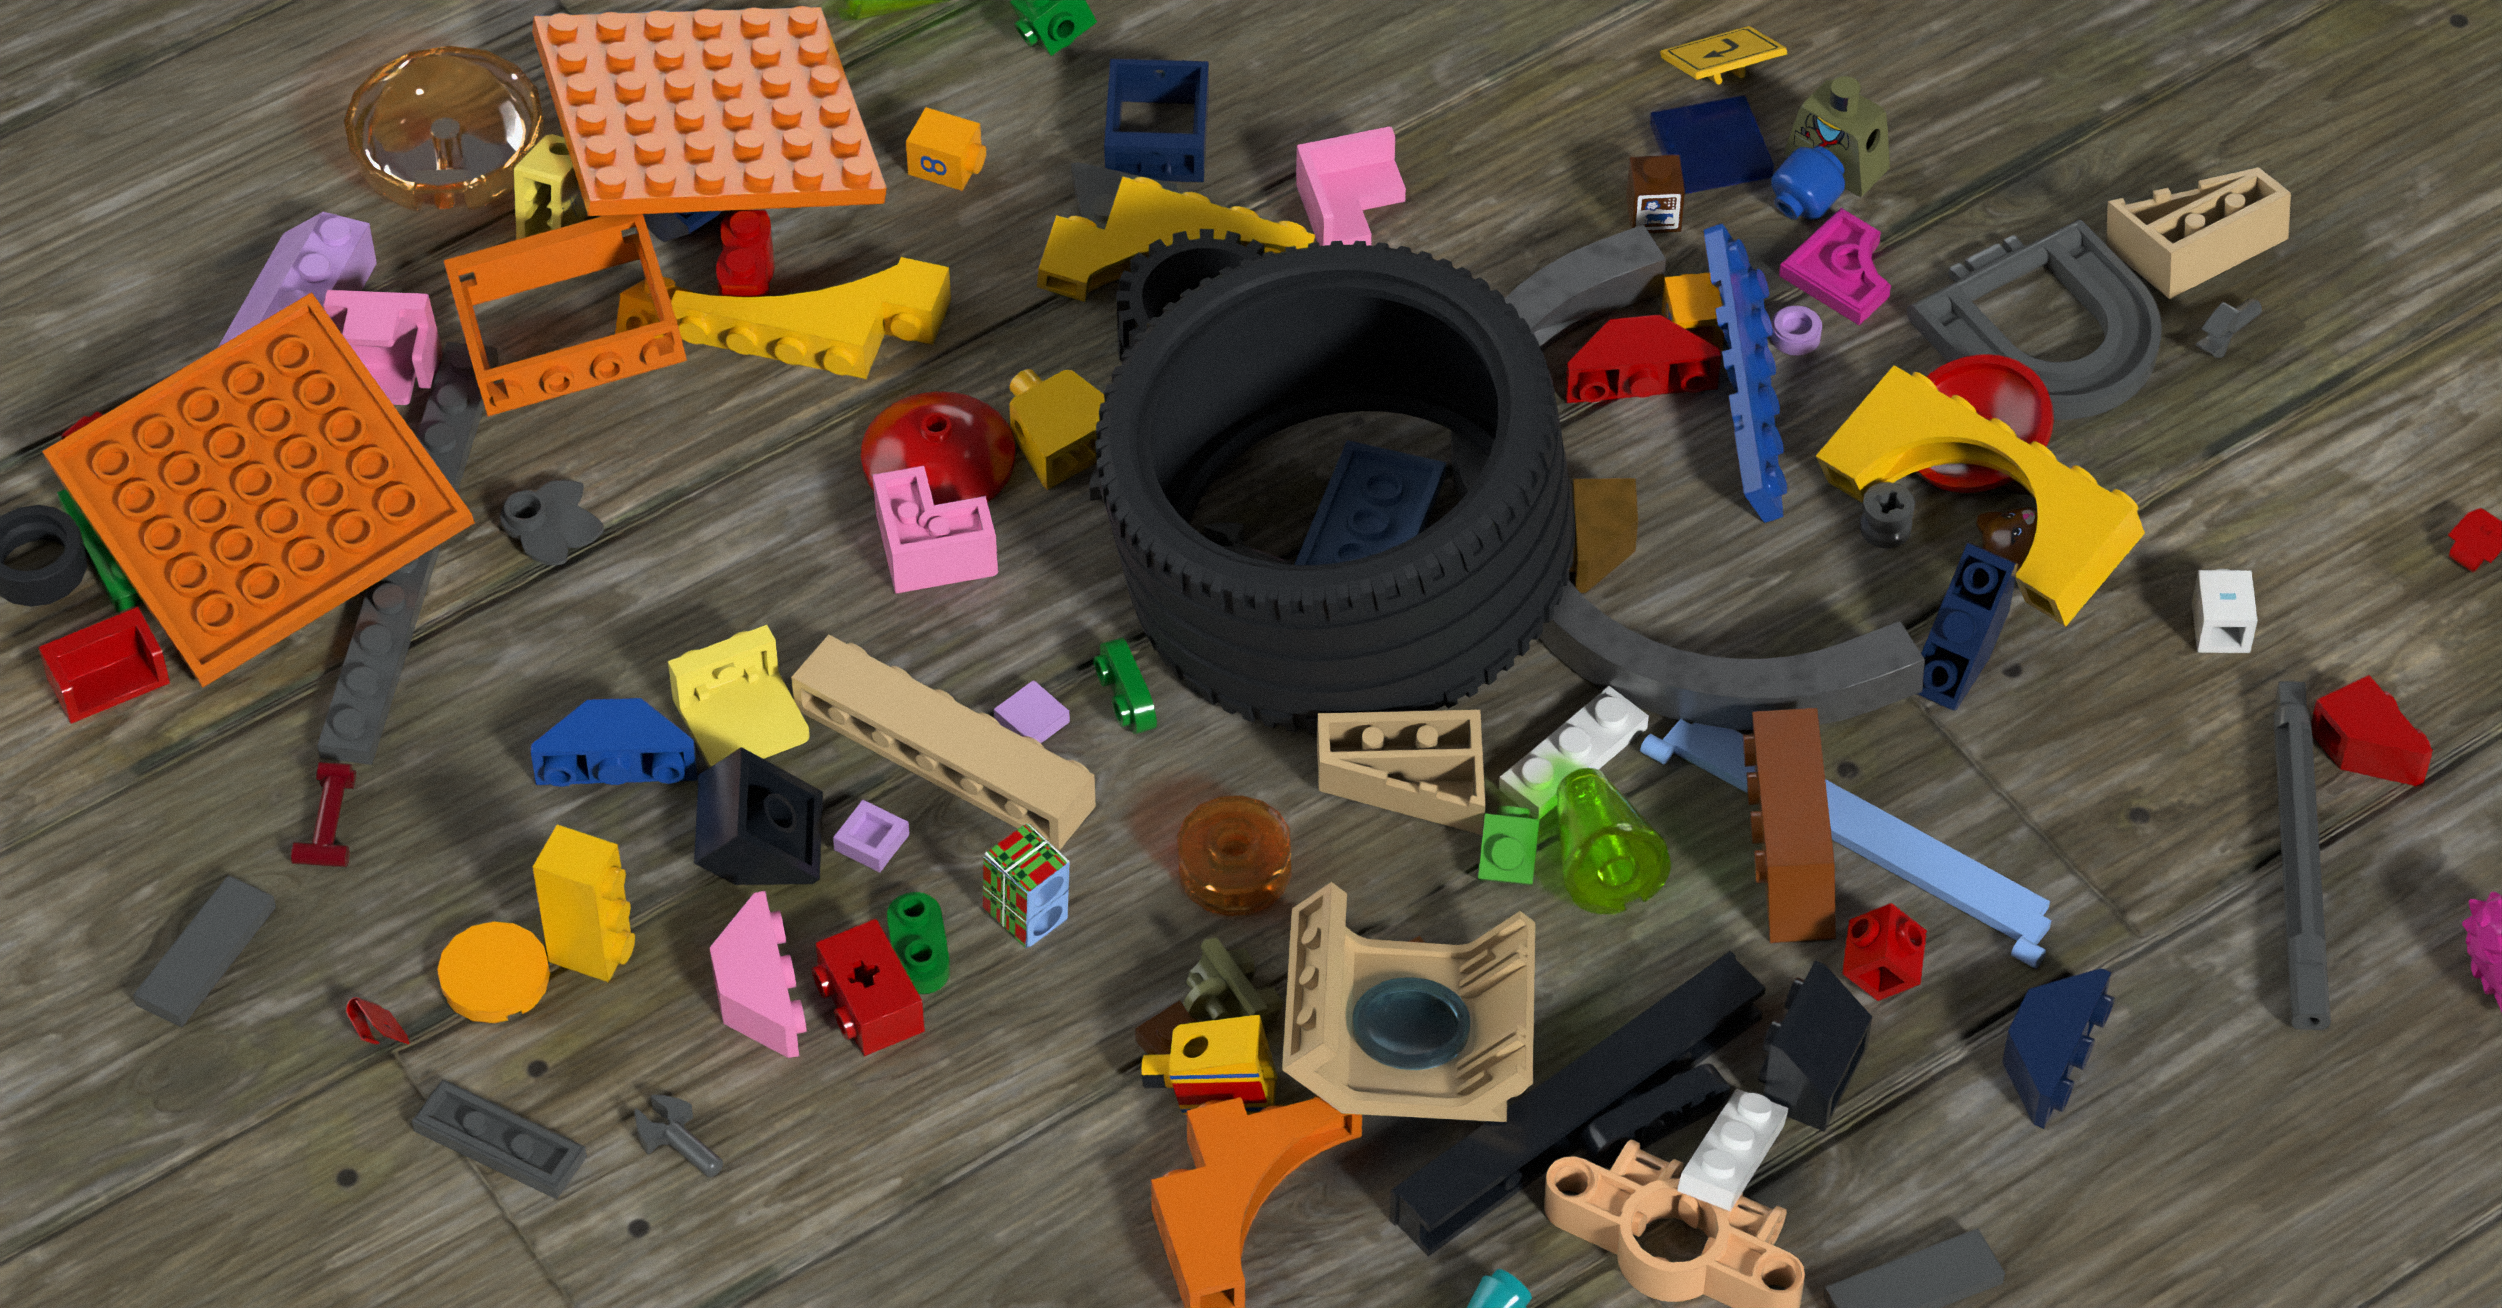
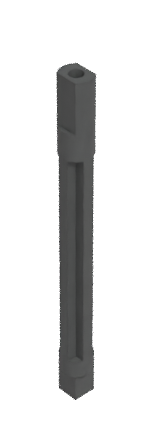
[2273,681,2331,1030]

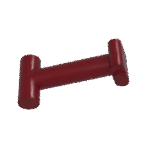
[291,762,356,867]

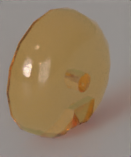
[344,46,545,212]

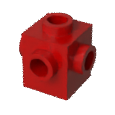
[1842,903,1927,1001]

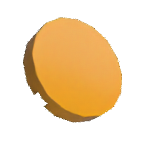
[437,921,550,1023]

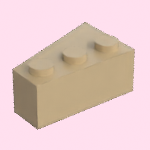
[2107,167,2291,299]
[1317,710,1485,835]

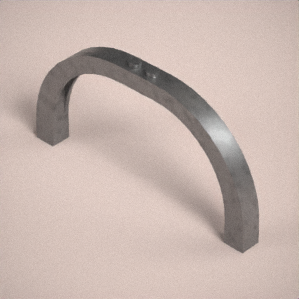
[1451,224,1925,730]

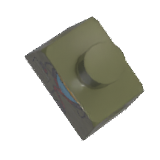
[1784,76,1890,197]

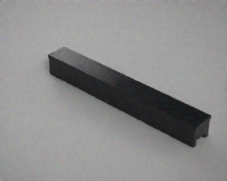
[1389,951,1766,1256]

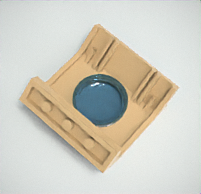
[1282,882,1535,1122]

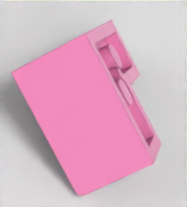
[1296,127,1406,246]
[873,466,998,594]

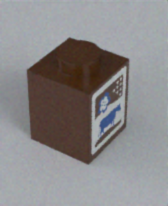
[1626,155,1685,233]

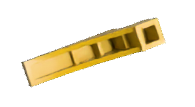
[1037,176,1315,302]
[671,257,951,379]

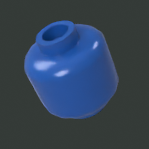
[1771,146,1845,220]

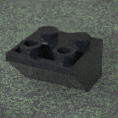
[1758,961,1872,1132]

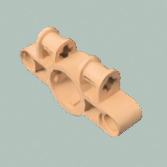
[1544,1139,1805,1308]

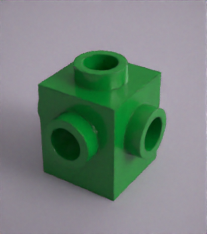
[1010,0,1097,56]

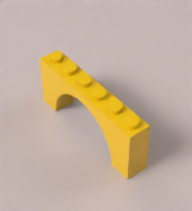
[1816,365,2145,627]

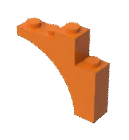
[1151,1096,1362,1308]

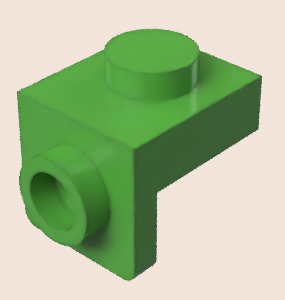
[1478,806,1540,886]

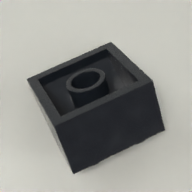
[694,747,823,885]

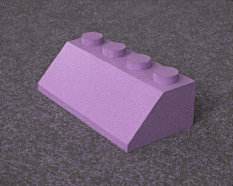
[218,212,377,347]

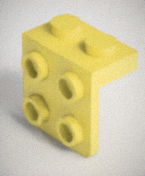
[668,625,810,768]

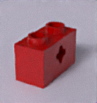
[811,919,925,1056]

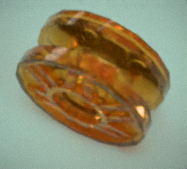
[1177,795,1292,916]

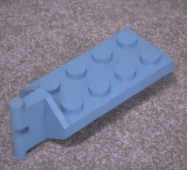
[1294,440,1447,565]

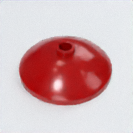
[1916,354,2054,493]
[861,391,1016,505]

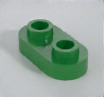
[1094,637,1157,735]
[887,892,950,994]

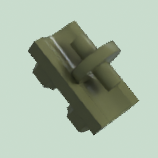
[1184,937,1283,1027]

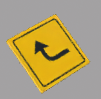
[1660,26,1787,85]

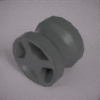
[1860,482,1915,549]

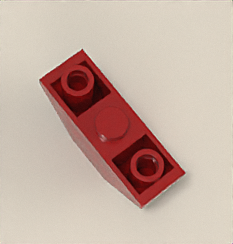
[1565,315,1721,404]

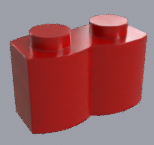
[716,210,775,297]

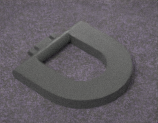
[1907,219,2162,420]

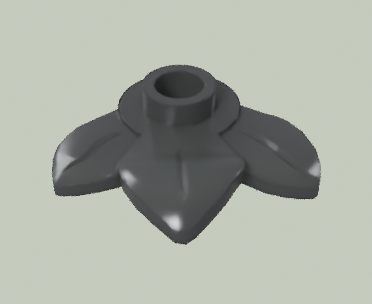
[500,480,604,565]

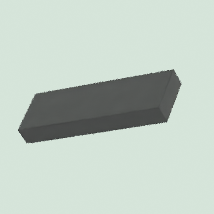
[133,875,276,1027]
[412,1079,587,1199]
[1823,1228,2005,1308]

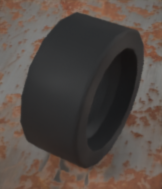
[0,505,87,607]

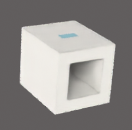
[2192,569,2258,653]

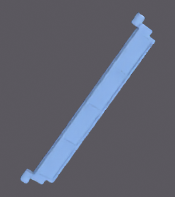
[1640,719,2052,969]

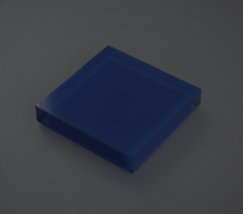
[1650,95,1774,194]

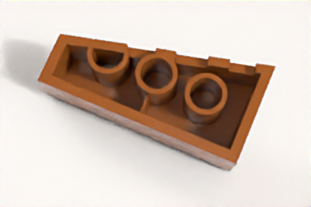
[1743,708,1836,943]

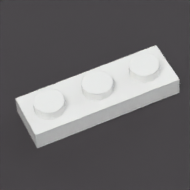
[1499,686,1649,820]
[1677,1088,1789,1211]

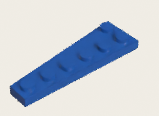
[1704,223,1787,523]

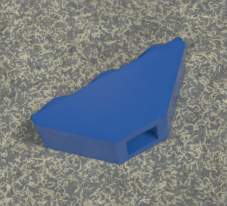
[531,698,698,787]

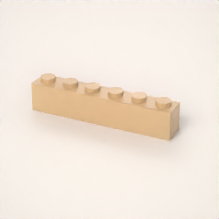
[791,635,1096,851]

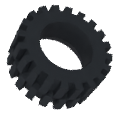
[1117,229,1275,361]

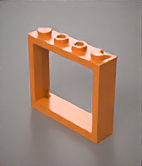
[444,214,687,416]

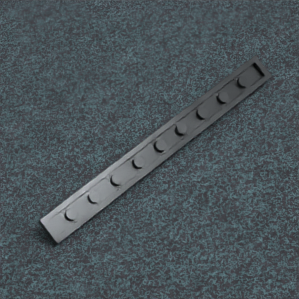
[317,342,499,765]

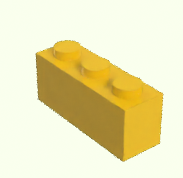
[533,824,635,982]

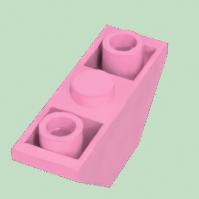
[710,891,807,1058]

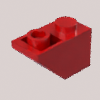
[2311,675,2433,786]

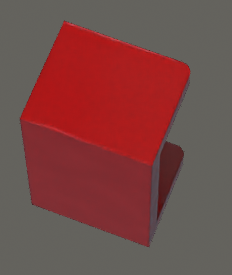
[38,607,170,724]

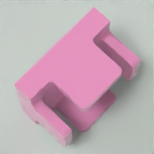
[323,290,443,405]

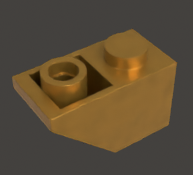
[1569,478,1638,593]

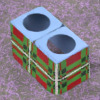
[983,824,1070,949]

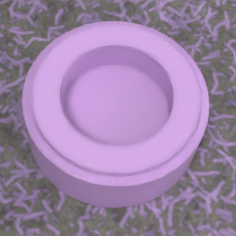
[1770,306,1822,356]

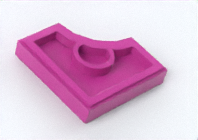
[1779,208,1891,325]

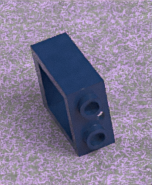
[1104,59,1209,182]

